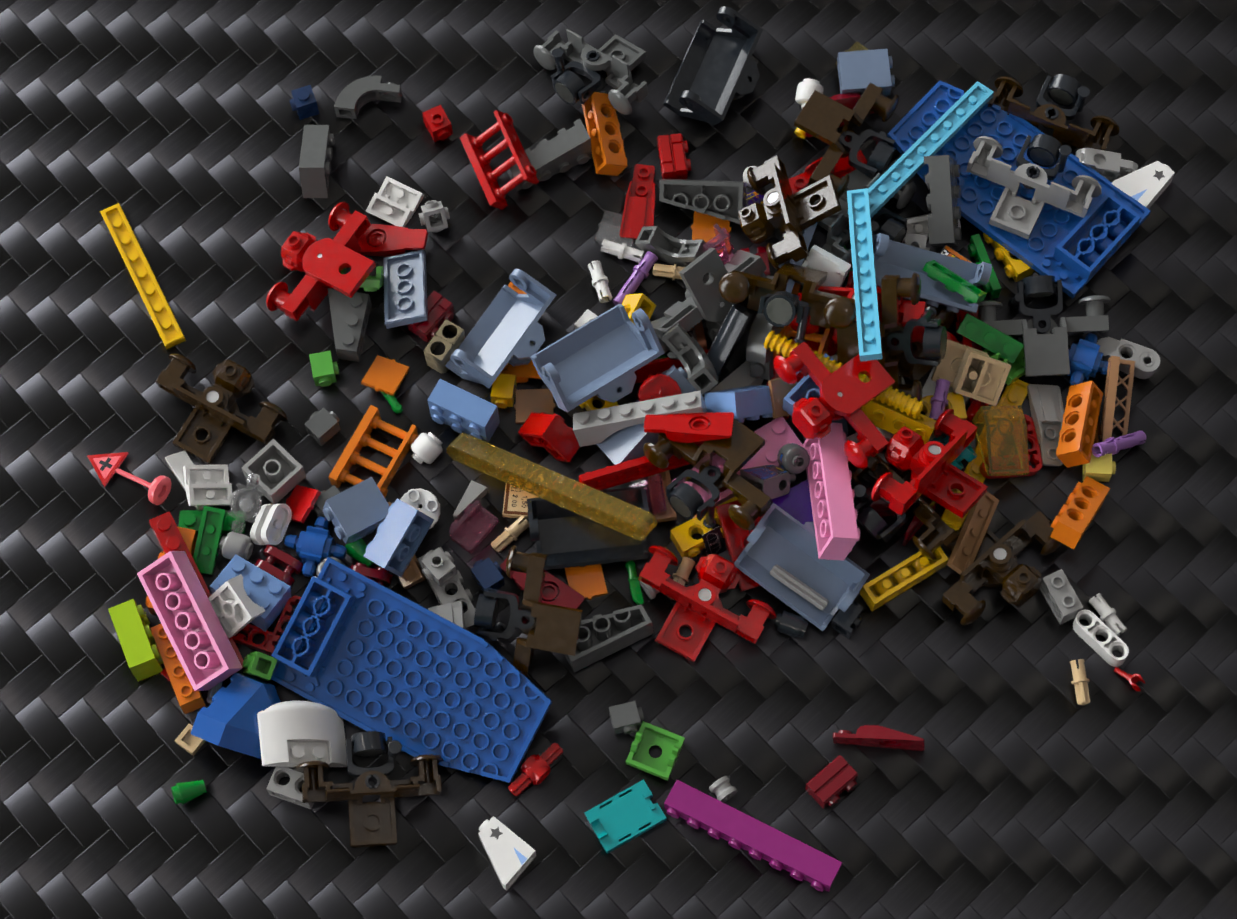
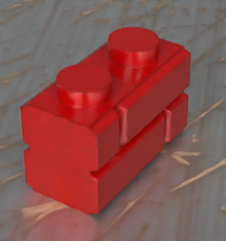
[657,133,691,180]

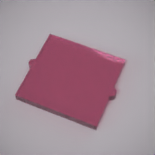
[630,474,667,518]

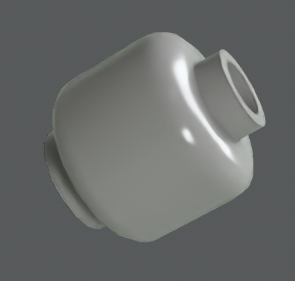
[219,531,254,560]

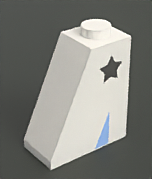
[1111,161,1175,209]
[478,816,536,891]

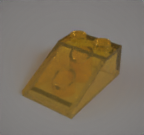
[972,405,1029,476]

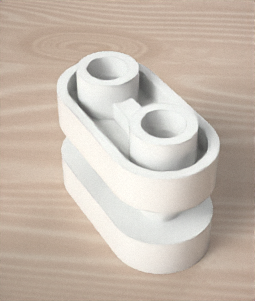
[250,504,292,545]

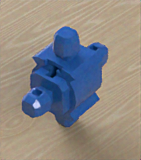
[1068,333,1108,385]
[284,516,347,577]

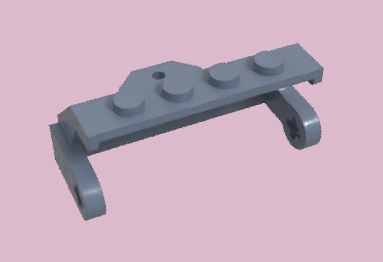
[872,233,992,313]
[445,269,556,388]
[530,304,664,412]
[734,503,870,631]

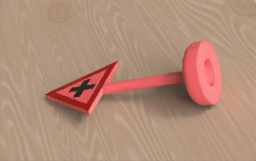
[87,452,172,505]

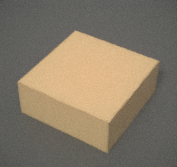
[175,723,206,756]

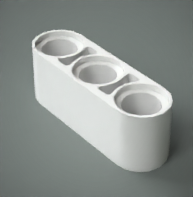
[1073,610,1129,667]

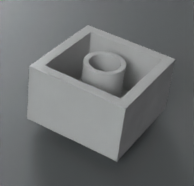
[242,439,306,504]

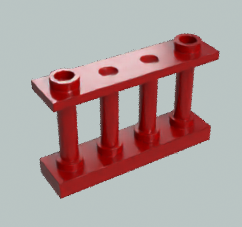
[460,110,539,210]

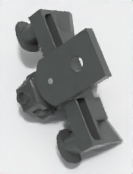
[651,247,774,360]

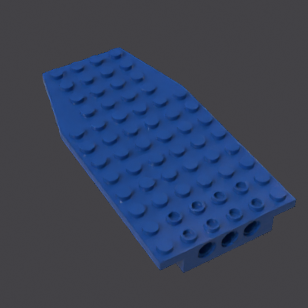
[887,80,1151,299]
[271,557,553,783]

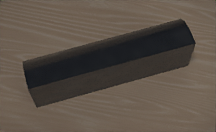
[707,303,754,392]

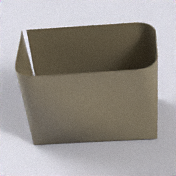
[424,319,465,373]

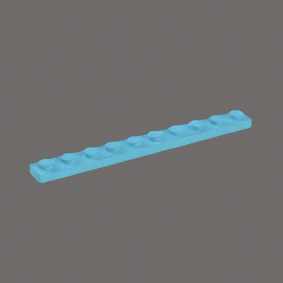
[847,81,994,218]
[847,188,883,362]

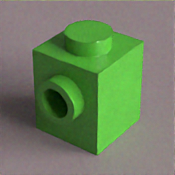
[309,351,339,387]
[242,651,278,681]

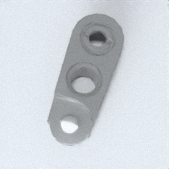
[1075,148,1138,182]
[1097,337,1160,379]

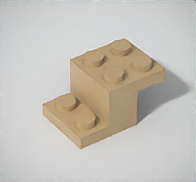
[931,339,1011,406]

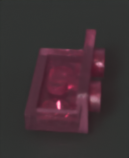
[703,223,734,265]
[449,500,499,554]

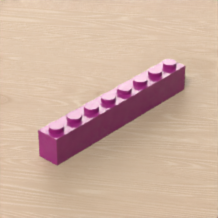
[664,780,842,892]

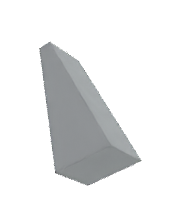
[453,480,488,521]

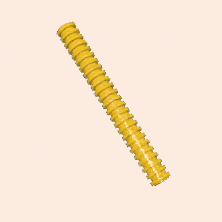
[764,330,924,419]

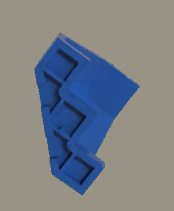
[190,672,281,759]

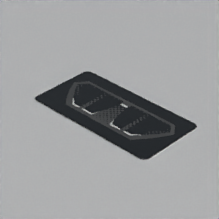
[702,526,726,555]

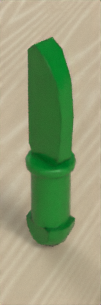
[380,391,403,414]
[625,560,644,605]

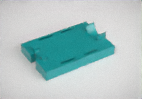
[584,779,667,854]

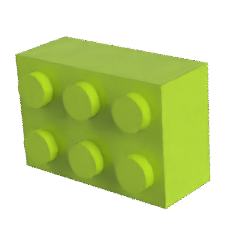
[108,599,163,681]

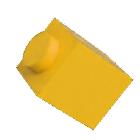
[490,373,517,408]

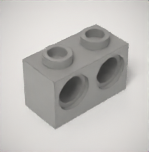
[1040,569,1083,625]
[266,766,314,809]

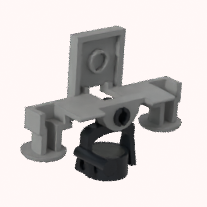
[966,134,1102,239]

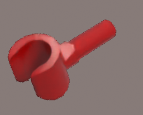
[1114,667,1145,691]

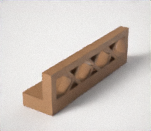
[1099,356,1135,442]

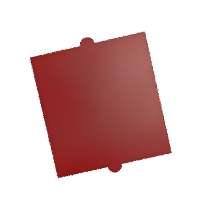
[286,485,321,523]

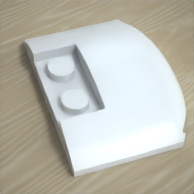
[257,700,347,767]

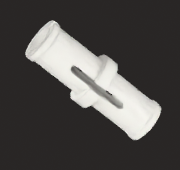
[600,239,645,263]
[588,260,613,303]
[1089,593,1127,636]

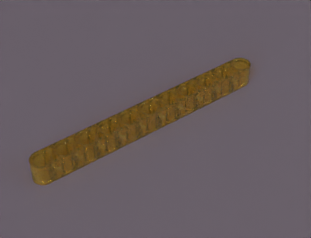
[447,433,657,541]

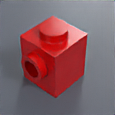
[422,104,453,142]

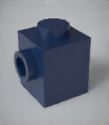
[289,85,319,120]
[470,557,505,593]

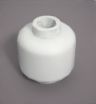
[795,78,824,109]
[410,432,443,464]

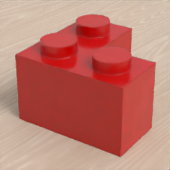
[518,412,580,462]

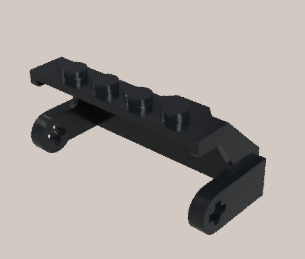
[663,6,763,126]
[527,483,651,570]

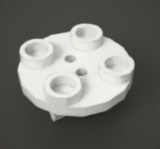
[400,488,440,529]

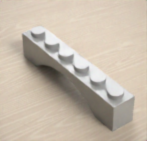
[573,390,707,447]

